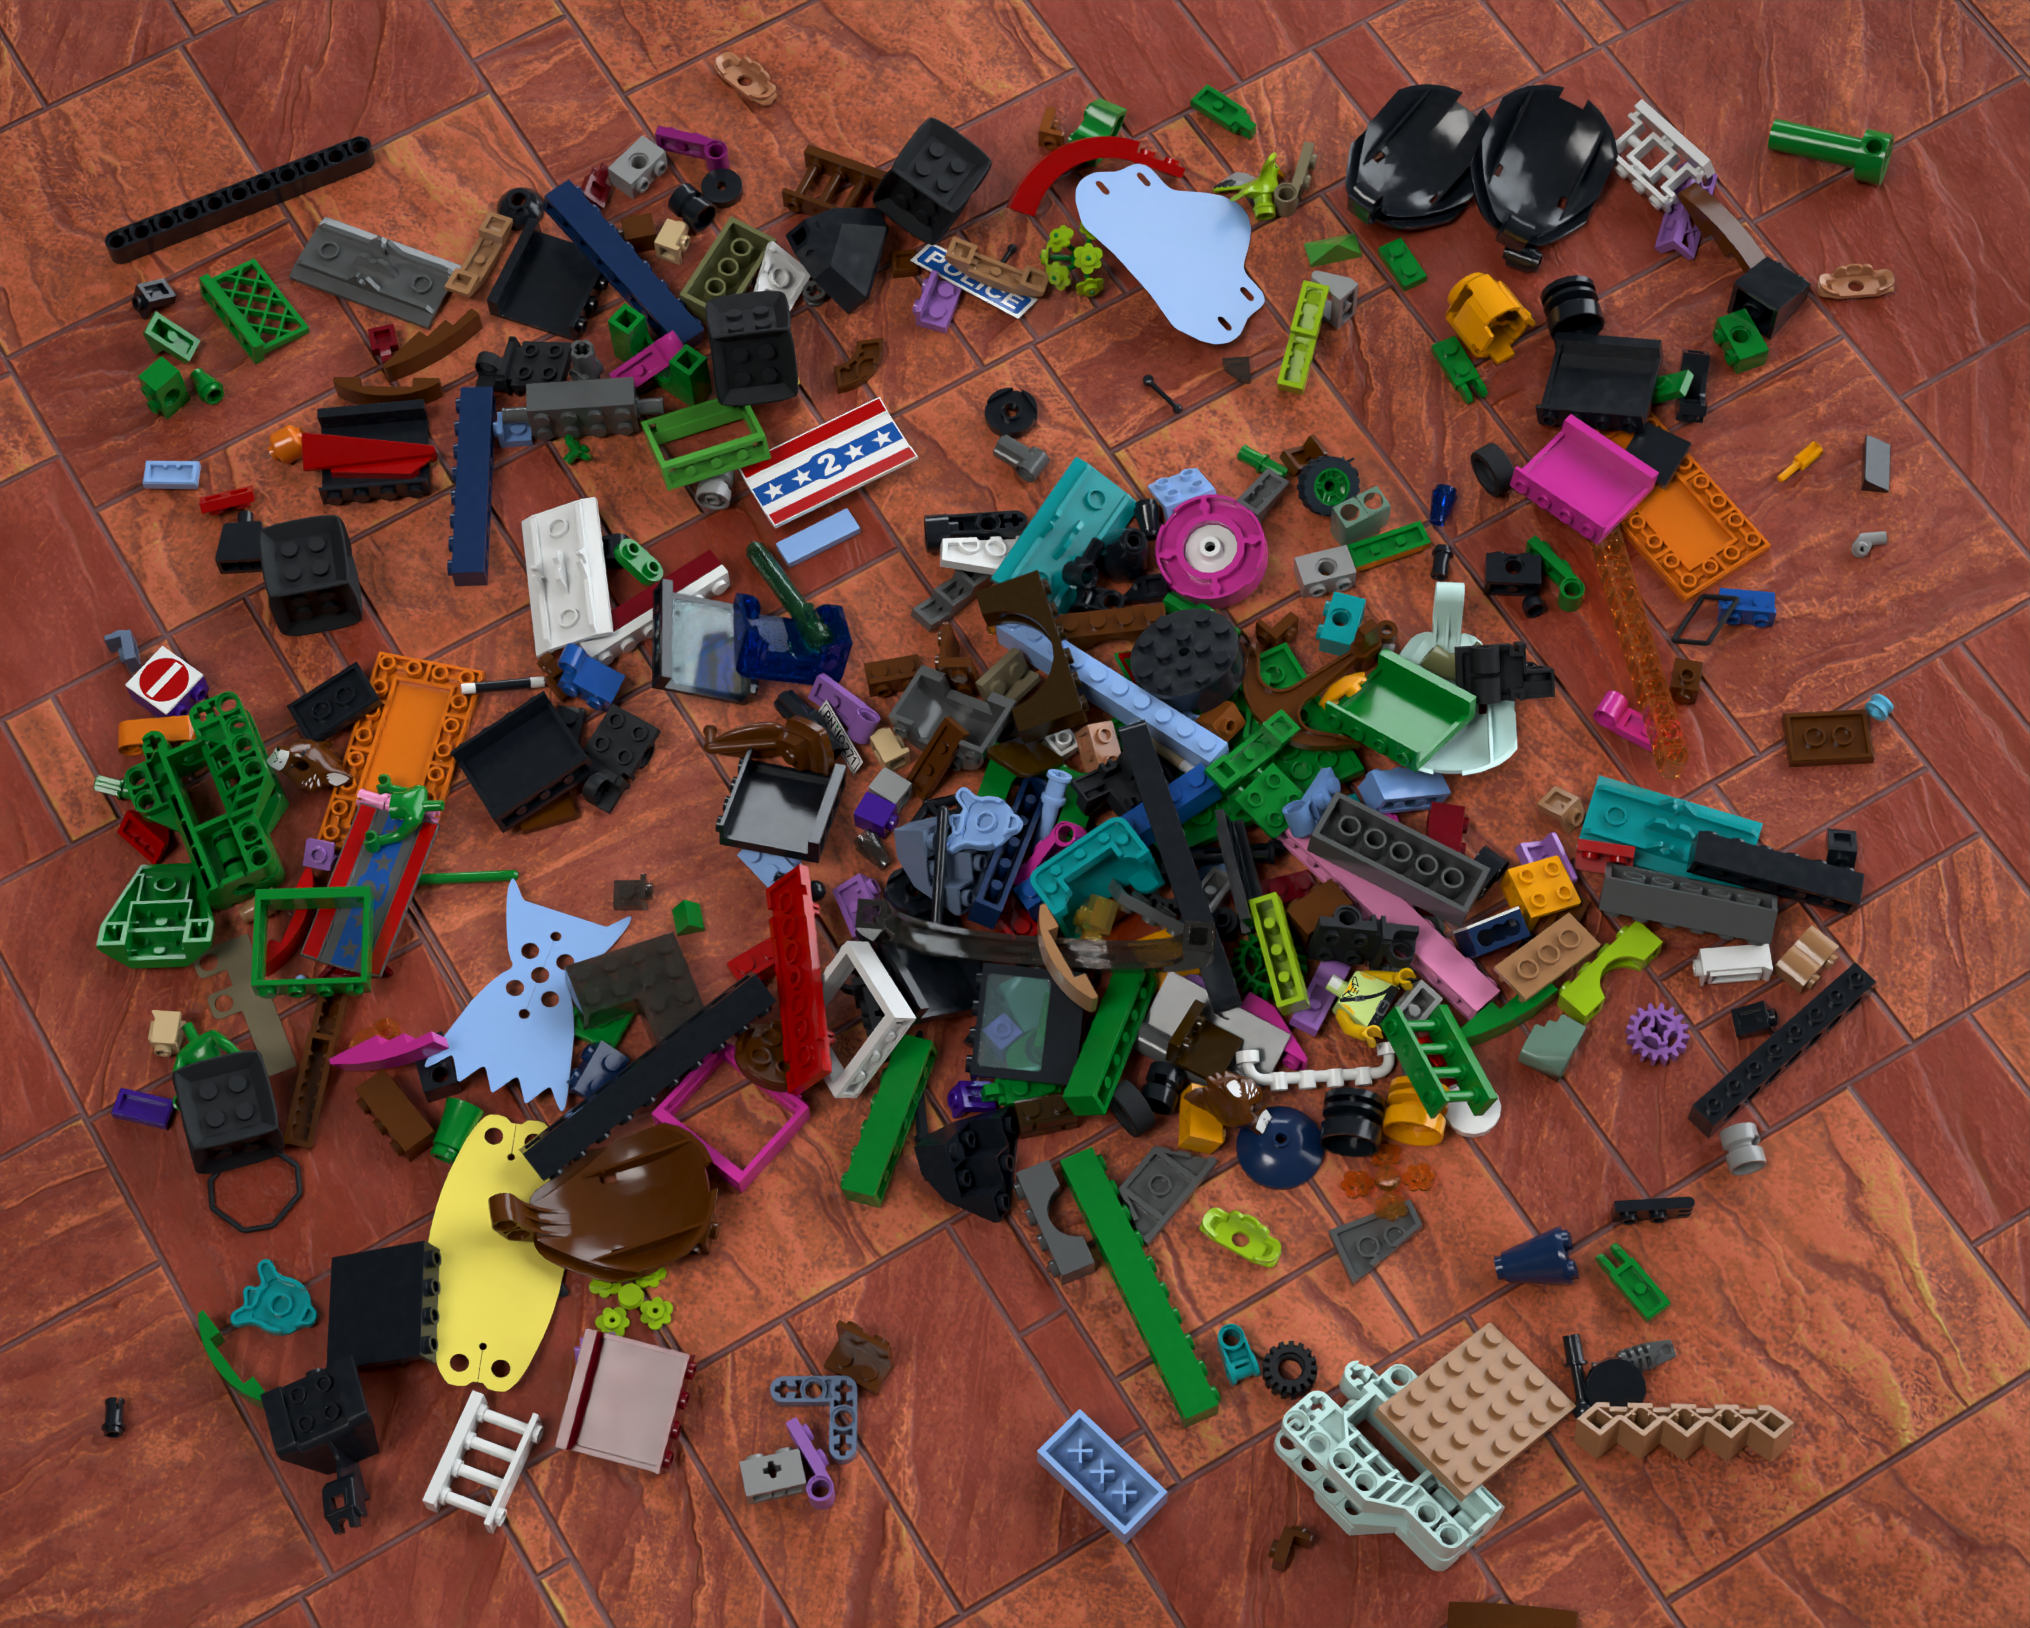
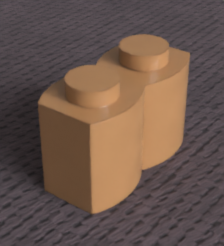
[1773,925,1839,993]

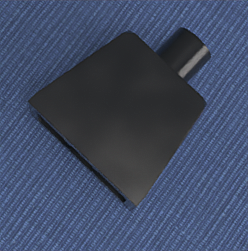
[215,511,264,574]

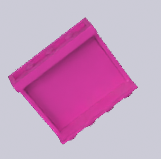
[1509,414,1659,545]

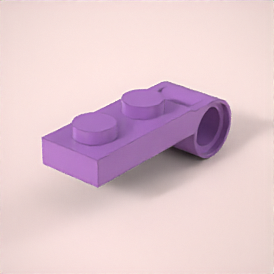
[808,673,881,744]
[1289,960,1351,1037]
[786,1417,836,1510]

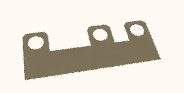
[193,934,297,1077]

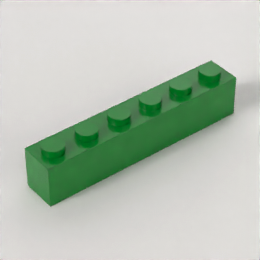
[1063,962,1158,1116]
[840,1034,938,1208]

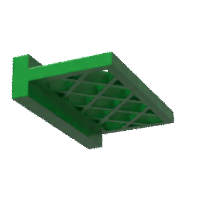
[199,258,310,364]

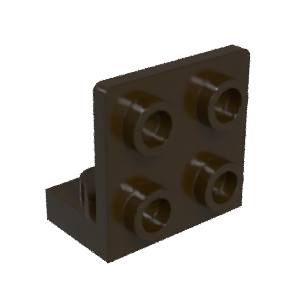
[1165,999,1243,1080]

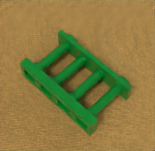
[1380,1004,1498,1119]

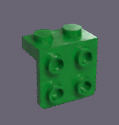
[1226,763,1304,839]

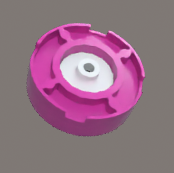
[1155,494,1268,609]

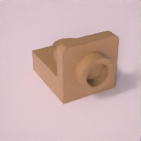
[1537,786,1586,834]

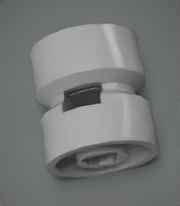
[695,470,735,510]
[1719,1122,1767,1176]

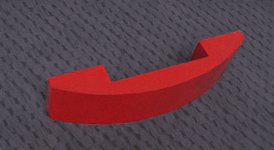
[265,866,317,977]

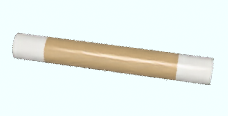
[1130,723,1195,773]

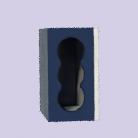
[1453,906,1530,959]

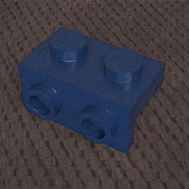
[566,1040,630,1099]

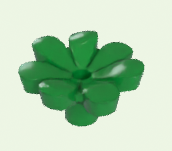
[563,434,593,465]

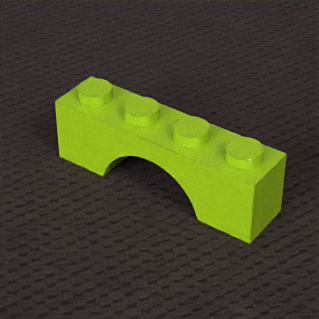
[1557,921,1663,1026]

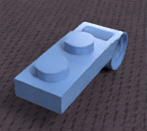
[1282,767,1341,838]

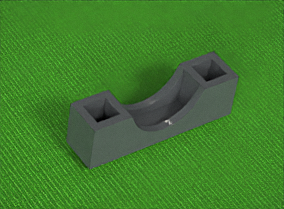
[1013,1160,1095,1286]

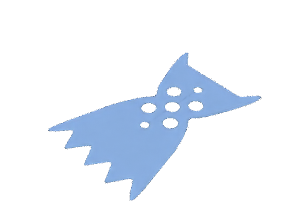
[425,879,631,1111]

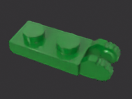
[1431,336,1488,404]
[1595,1243,1671,1323]

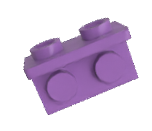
[912,270,963,334]
[832,873,891,940]

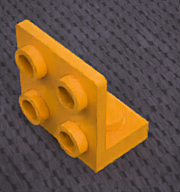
[1499,855,1581,932]

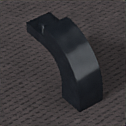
[1675,349,1710,423]

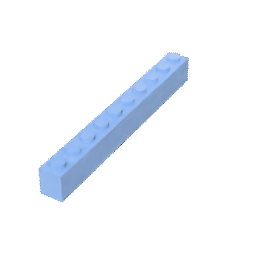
[995,624,1229,768]

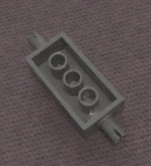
[502,377,664,441]

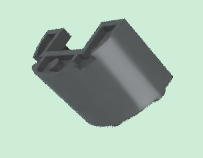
[888,665,1017,771]

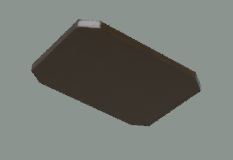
[986,737,1064,778]

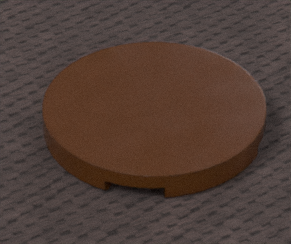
[734,1020,790,1092]

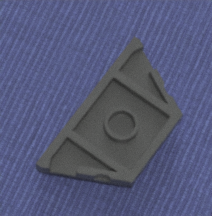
[1118,1146,1218,1248]

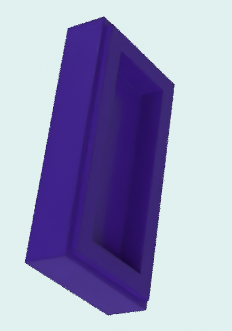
[111,1088,176,1130]

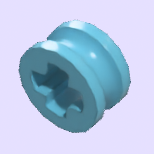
[1865,694,1894,721]

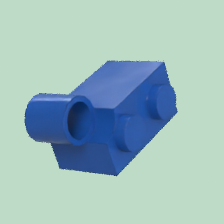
[557,643,625,712]

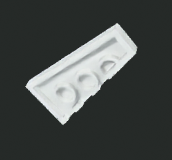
[754,241,811,310]
[940,536,1020,575]

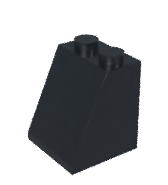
[1727,256,1811,340]

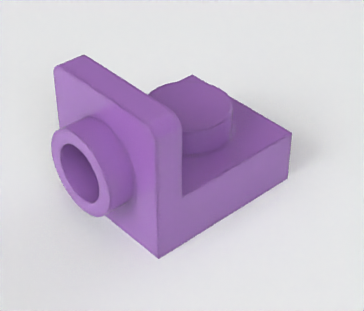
[303,838,339,871]

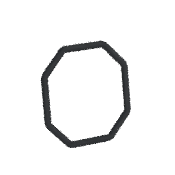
[207,1151,302,1233]

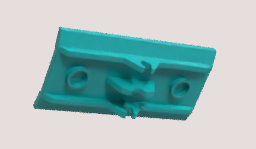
[990,457,1136,615]
[1576,775,1763,889]

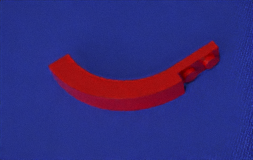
[1006,136,1185,217]

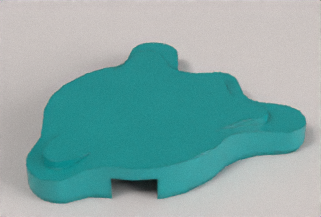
[230,1259,319,1336]

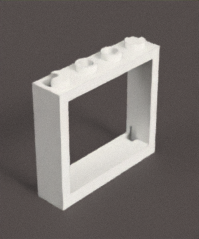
[821,941,916,1098]

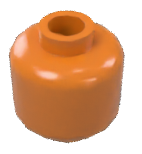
[267,424,304,464]

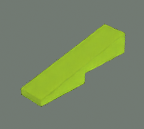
[1277,280,1330,395]

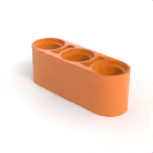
[118,715,196,756]

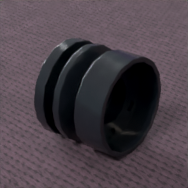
[1540,275,1605,340]
[1319,1087,1385,1157]

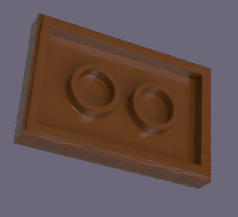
[1782,709,1874,767]

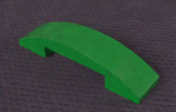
[1203,709,1301,792]
[198,1310,265,1409]

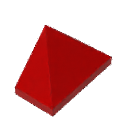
[117,810,169,864]

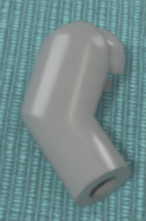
[1851,531,1887,558]

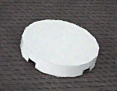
[1444,1086,1501,1138]

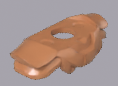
[713,52,777,106]
[1817,264,1895,299]

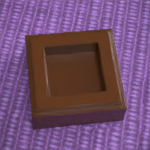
[890,249,919,278]

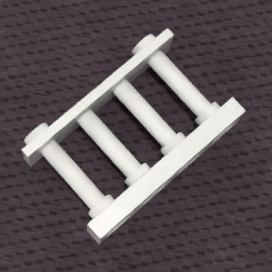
[422,1390,544,1534]

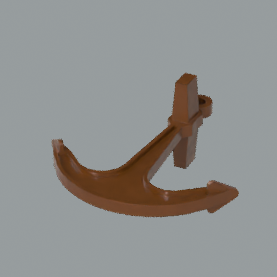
[1242,618,1398,751]

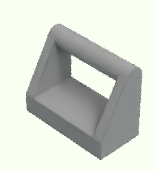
[1311,271,1359,330]

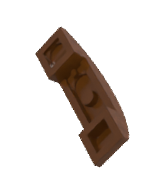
[333,377,443,405]

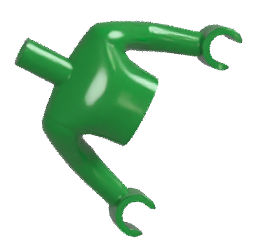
[363,774,444,853]
[172,1022,244,1110]

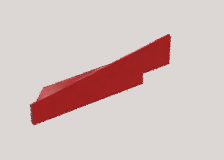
[302,432,438,479]

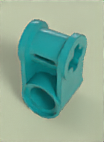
[1216,1324,1261,1386]

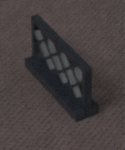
[1215,808,1263,936]

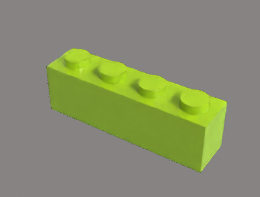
[1248,892,1311,1016]

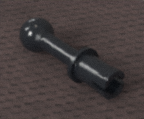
[1562,1334,1592,1420]

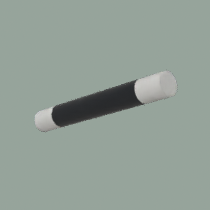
[461,676,545,695]

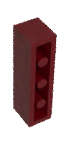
[1416,801,1469,917]

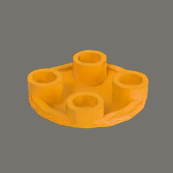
[1319,672,1367,710]

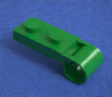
[1525,535,1585,612]

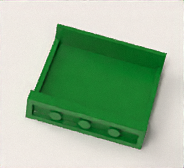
[1324,648,1477,772]

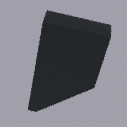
[1123,573,1169,606]

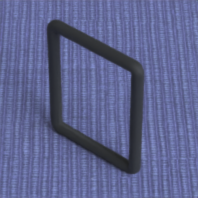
[1671,594,1740,646]

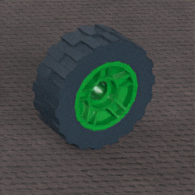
[1297,456,1360,517]

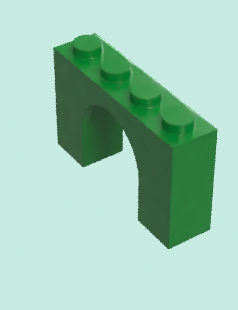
[608,303,712,406]
[977,742,1090,842]

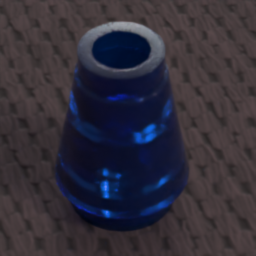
[1429,484,1458,526]

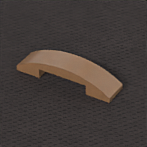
[444,211,513,298]
[944,236,1049,297]
[1037,904,1098,1012]

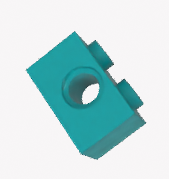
[1315,591,1366,656]

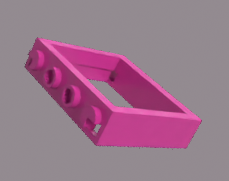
[652,1043,811,1194]

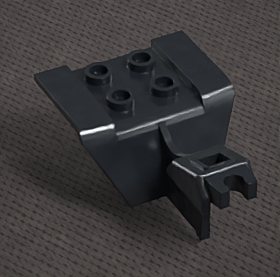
[260,1355,379,1535]

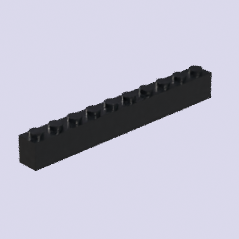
[519,971,776,1181]

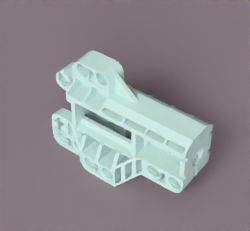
[1273,1361,1505,1572]

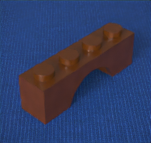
[1055,603,1166,652]

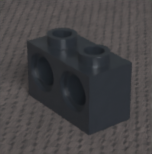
[415,1031,464,1103]

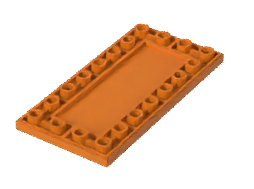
[1594,410,1771,605]
[317,651,486,870]

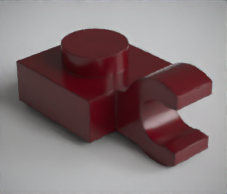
[581,163,611,210]
[368,324,399,364]

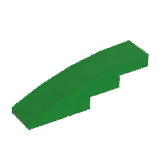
[1460,983,1558,1047]

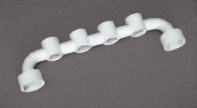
[1236,1042,1396,1092]

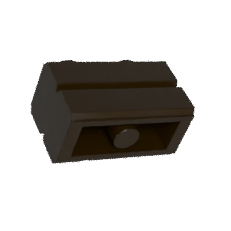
[1014,1091,1078,1139]

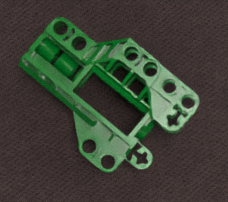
[124,691,290,910]

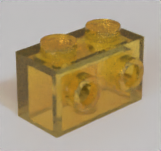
[1072,894,1119,944]

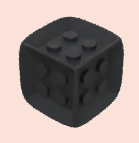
[872,117,992,245]
[705,291,799,406]
[259,515,363,636]
[172,1050,284,1174]

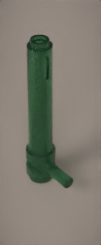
[746,541,834,652]

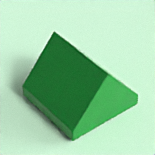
[672,900,705,936]

